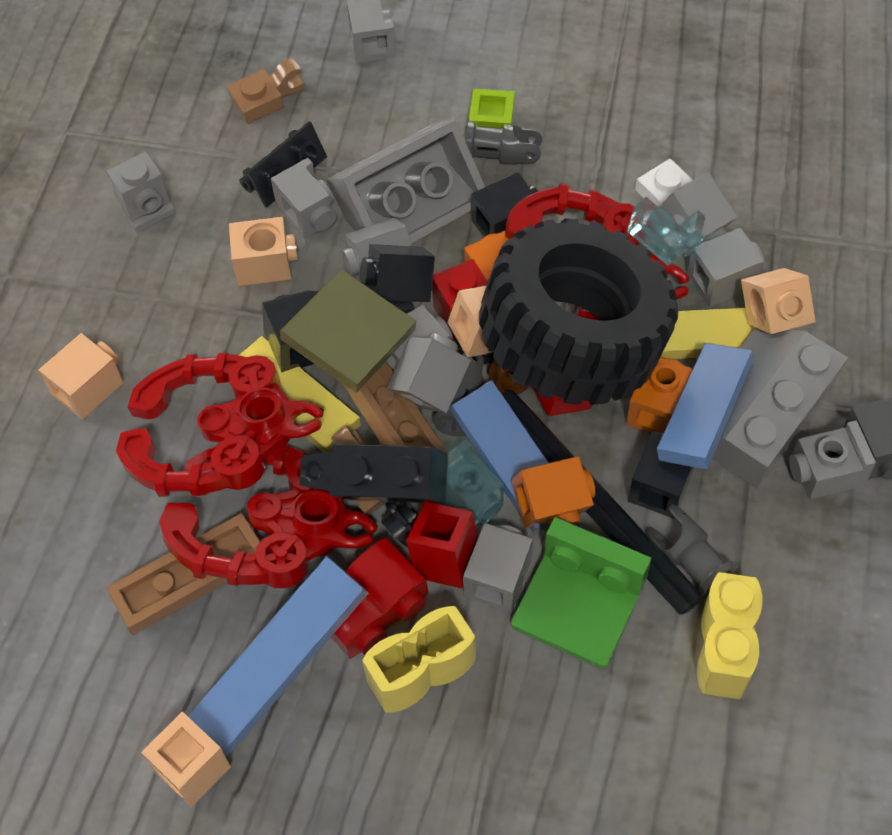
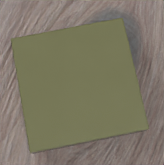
[280,269,417,393]

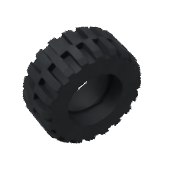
[479,218,679,405]

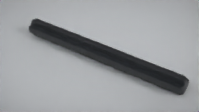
[502,390,701,615]

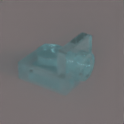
[627,197,705,266]

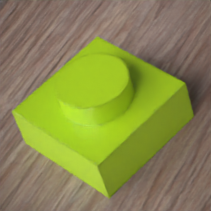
[469,88,515,128]

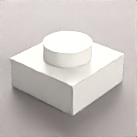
[635,159,693,217]

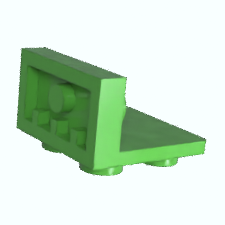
[511,517,651,669]

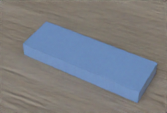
[657,343,753,470]
[449,380,549,532]

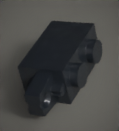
[299,444,448,504]

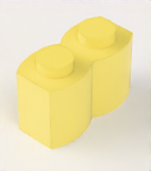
[697,572,763,700]
[362,606,476,713]

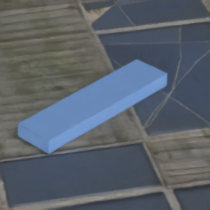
[188,556,368,757]

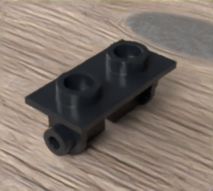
[239,121,327,208]

